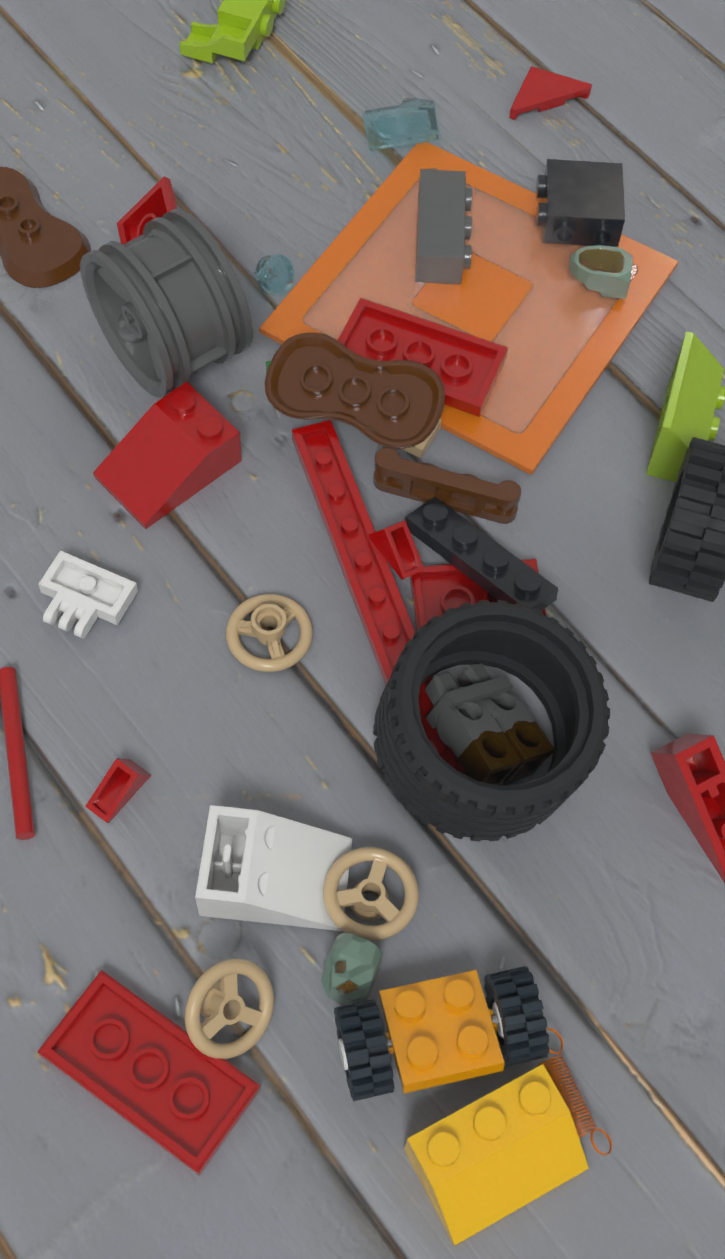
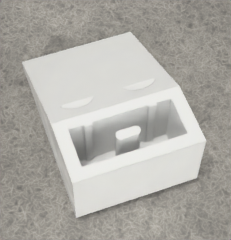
[195,805,353,931]

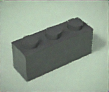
[415,169,472,284]

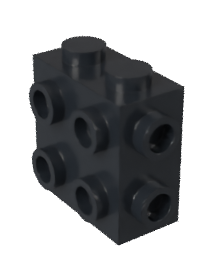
[536,159,625,247]

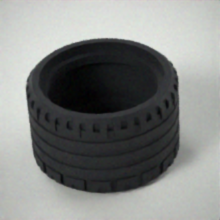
[373,600,610,842]

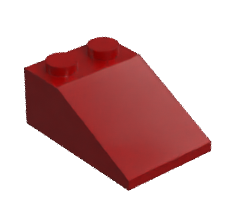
[93,381,242,529]

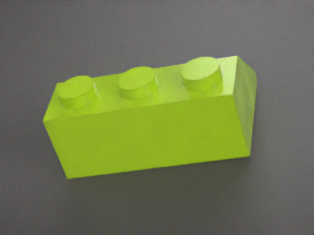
[646,331,725,482]

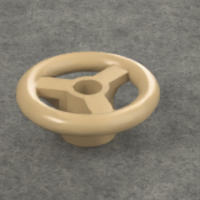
[226,594,313,672]
[323,847,419,941]
[185,959,274,1059]

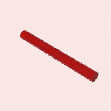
[0,667,35,840]

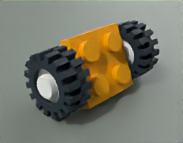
[334,966,549,1101]

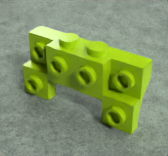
[179,0,286,64]

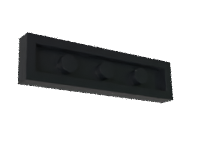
[405,497,558,611]

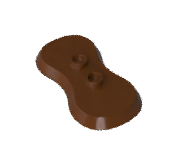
[0,167,91,288]
[265,333,445,449]

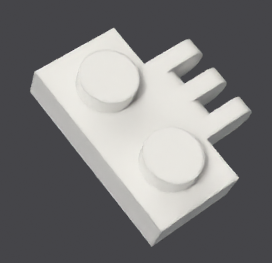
[38,550,138,639]

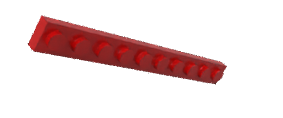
[292,420,466,775]

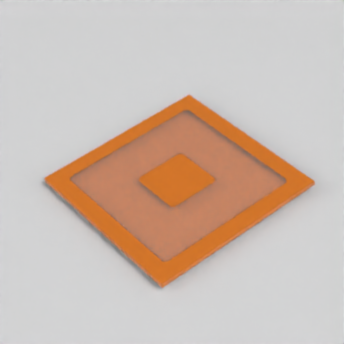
[259,139,679,475]

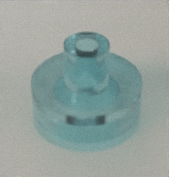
[254,254,294,295]

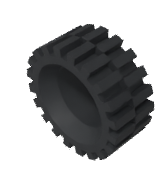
[649,437,725,602]

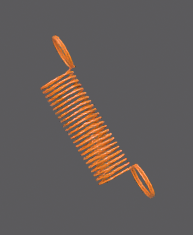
[538,1028,612,1155]

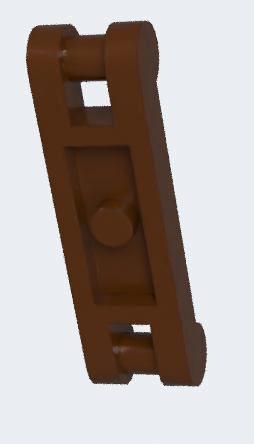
[373,448,521,524]

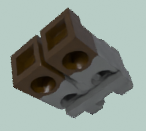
[425,663,555,786]

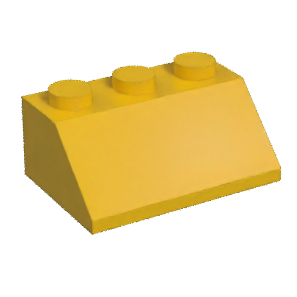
[404,1064,589,1246]

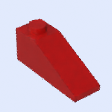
[650,734,725,882]

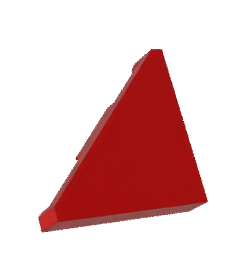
[509,66,593,120]

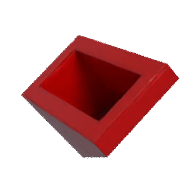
[368,520,425,580]
[85,758,151,823]

